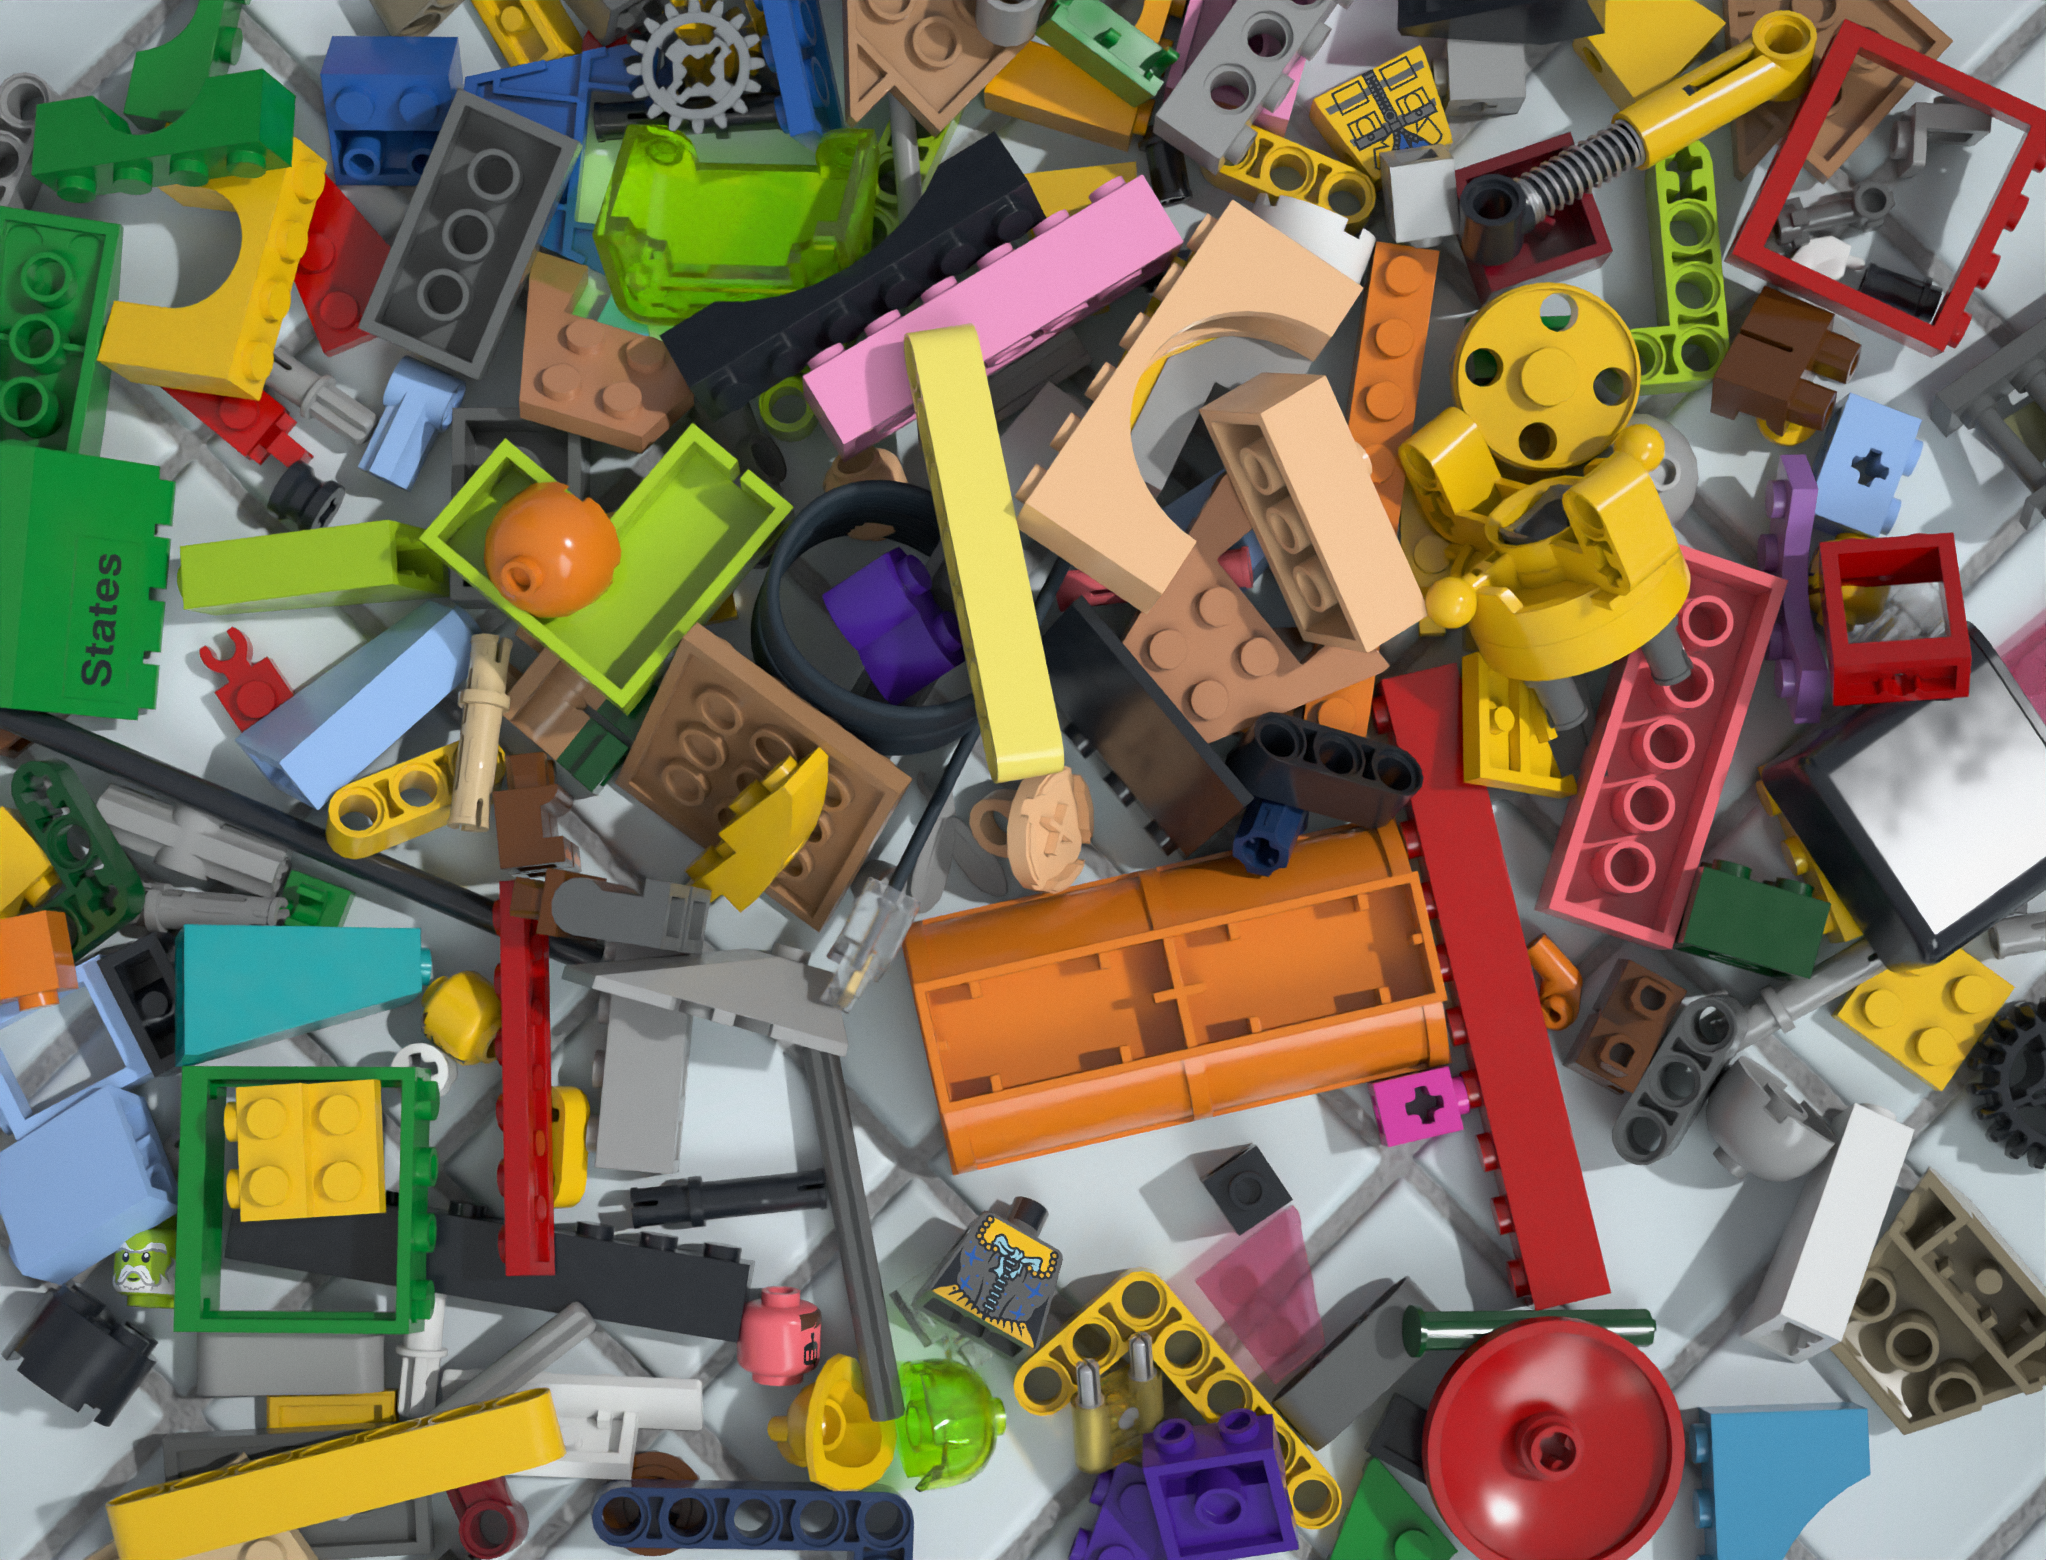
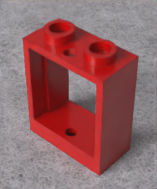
[1819,532,1972,706]

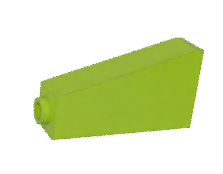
[177,519,450,616]

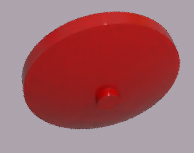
[1422,1316,1685,1560]

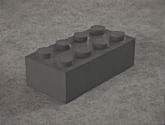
[358,88,583,380]

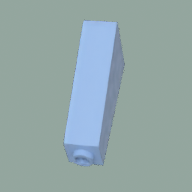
[235,600,482,810]

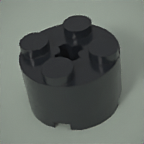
[1,1284,158,1427]

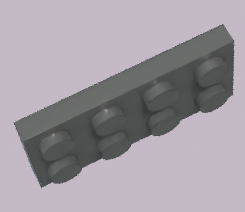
[162,1421,435,1560]

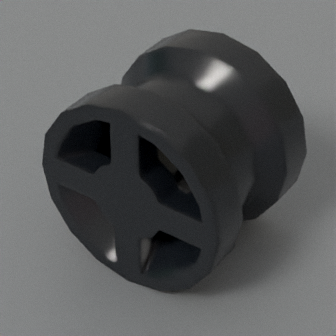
[267,460,345,531]

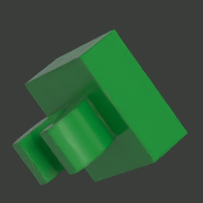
[279,870,356,927]

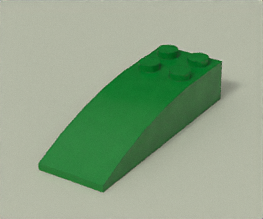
[0,206,124,457]

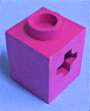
[1367,1066,1470,1147]

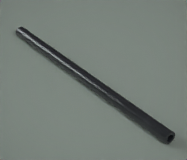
[0,708,604,966]

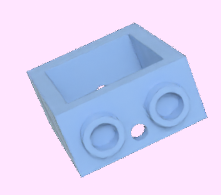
[0,955,156,1141]

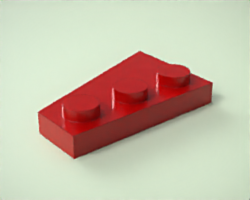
[294,173,391,358]

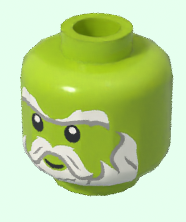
[112,1216,177,1309]

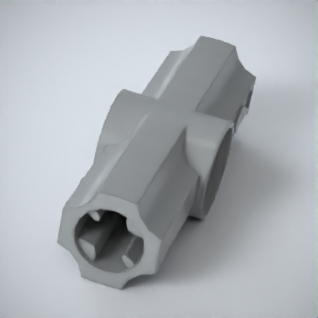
[96,783,293,897]

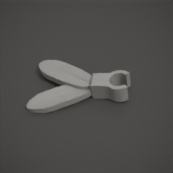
[911,764,1007,913]

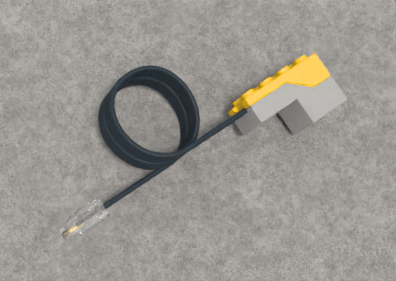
[750,251,1312,1014]

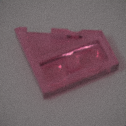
[1194,1204,1326,1384]

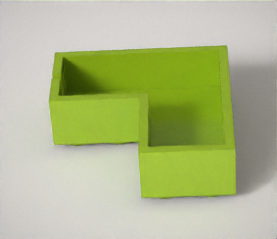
[419,423,795,716]

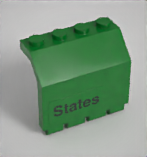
[0,444,176,721]

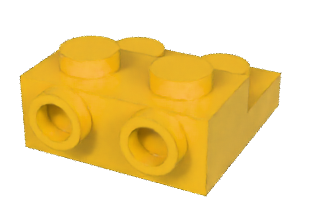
[224,1079,386,1222]

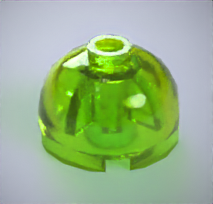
[895,1358,1006,1492]

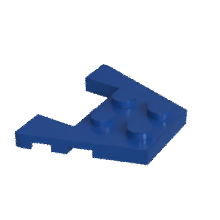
[464,44,662,287]

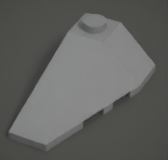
[561,942,849,1057]

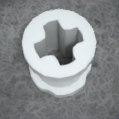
[391,1043,458,1097]

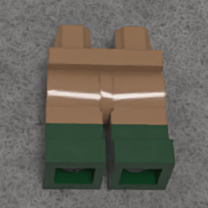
[503,626,659,795]

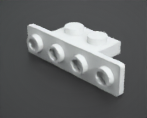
[441,1369,704,1480]

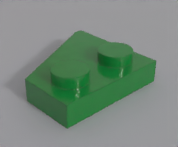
[1326,1455,1458,1560]

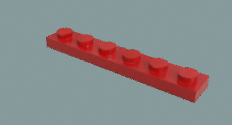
[493,880,555,1276]

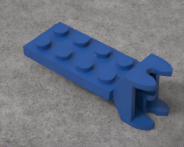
[753,0,851,161]

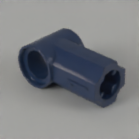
[1232,795,1309,877]

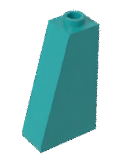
[175,924,432,1067]

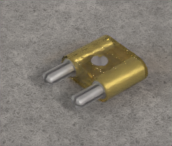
[1070,1331,1165,1474]

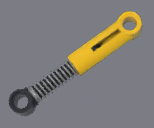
[1459,10,1817,266]

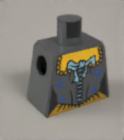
[910,1196,1063,1365]

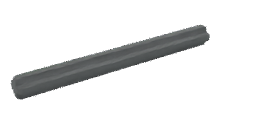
[802,1046,905,1422]

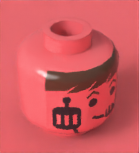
[737,1286,822,1386]

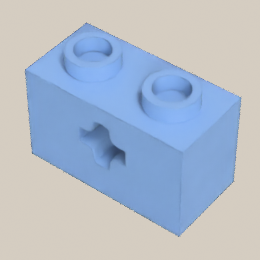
[1811,392,1923,538]

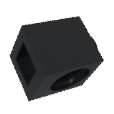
[1199,1143,1293,1236]

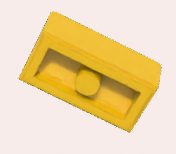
[471,0,583,67]

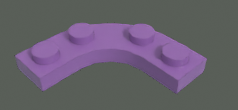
[1757,454,1828,724]

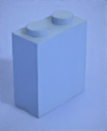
[0,1084,178,1285]

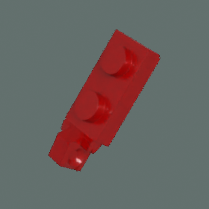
[159,386,314,468]

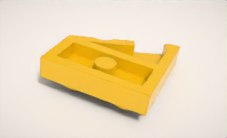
[1462,651,1577,799]

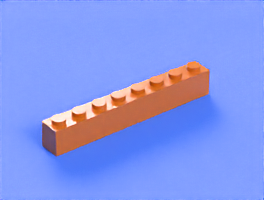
[1302,241,1440,738]

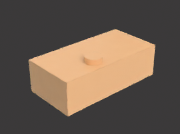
[1199,372,1428,653]

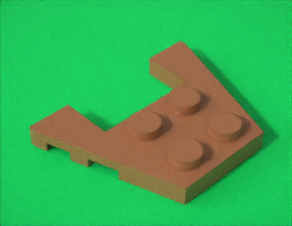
[519,252,713,454]
[1120,470,1390,744]

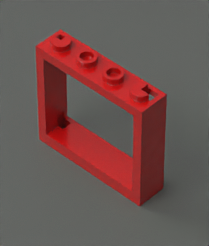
[1724,18,2046,358]

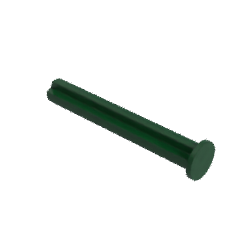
[1402,1305,1657,1358]

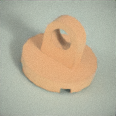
[969,766,1094,894]

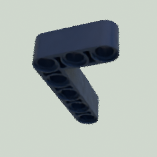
[590,1479,914,1560]

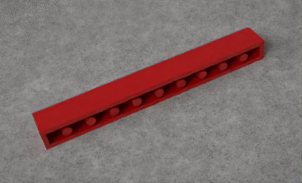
[1370,662,1611,1311]

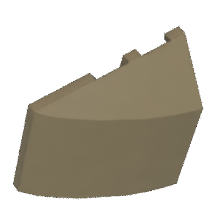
[1829,1166,2046,1435]

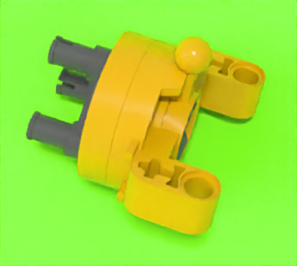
[1398,407,1694,731]

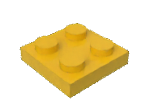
[1831,948,2015,1091]

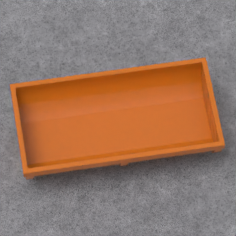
[897,816,1453,1176]

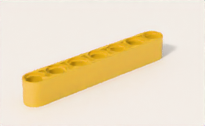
[105,1387,567,1560]

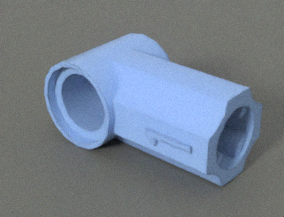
[358,356,466,492]

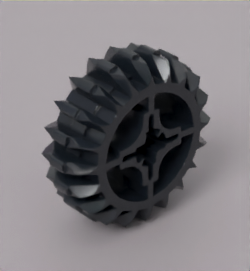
[1965,997,2046,1169]

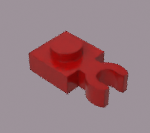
[199,627,296,733]

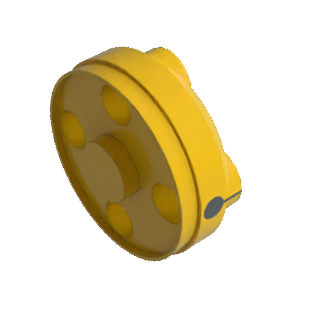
[1449,282,1641,471]

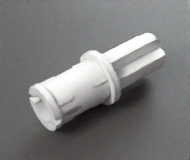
[395,1293,448,1419]

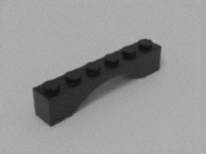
[659,131,1046,423]

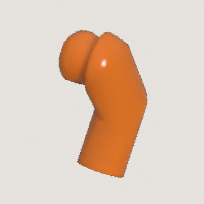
[1526,933,1583,1031]

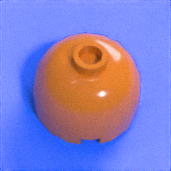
[484,482,621,618]

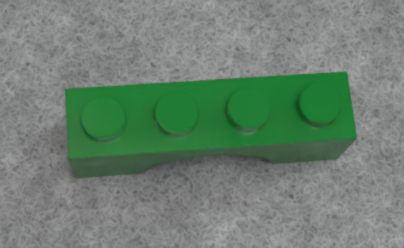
[123,0,251,132]
[31,69,296,203]

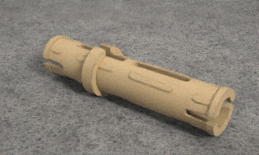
[447,634,513,833]

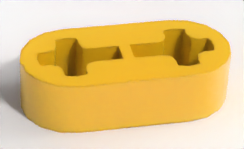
[552,1086,590,1209]

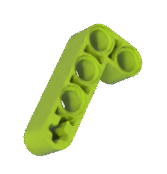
[1600,140,1730,396]

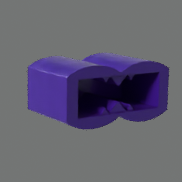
[822,547,966,705]

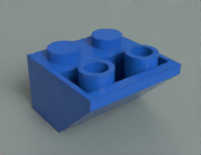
[320,36,464,186]

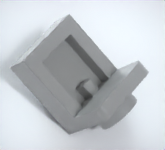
[1889,95,1992,178]

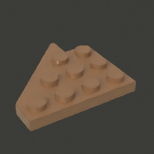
[842,0,1053,138]
[1722,0,1953,185]

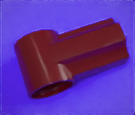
[446,1476,529,1560]

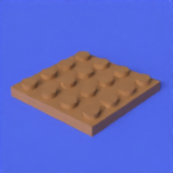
[615,622,913,932]

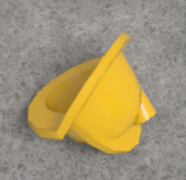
[767,1353,897,1491]

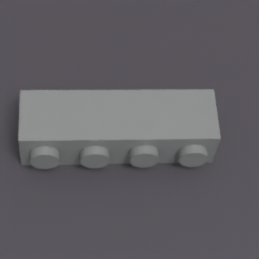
[586,940,693,1174]

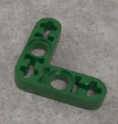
[11,758,145,963]

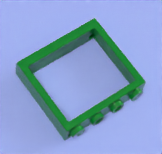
[173,1066,440,1334]

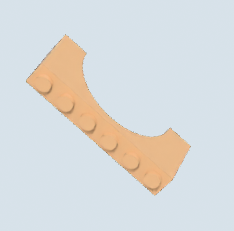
[1014,199,1364,615]

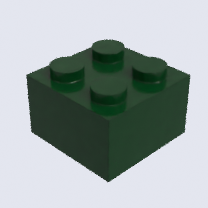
[1672,859,1831,981]

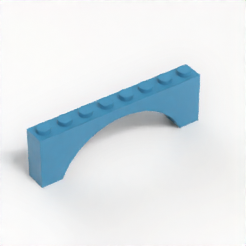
[1689,1402,1871,1560]

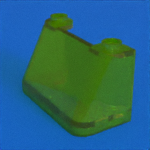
[592,124,880,326]

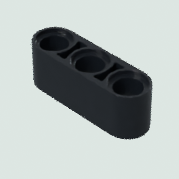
[1225,712,1424,829]

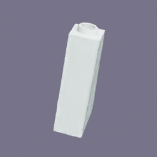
[1740,1103,1915,1364]

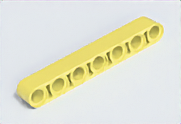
[904,323,1064,784]

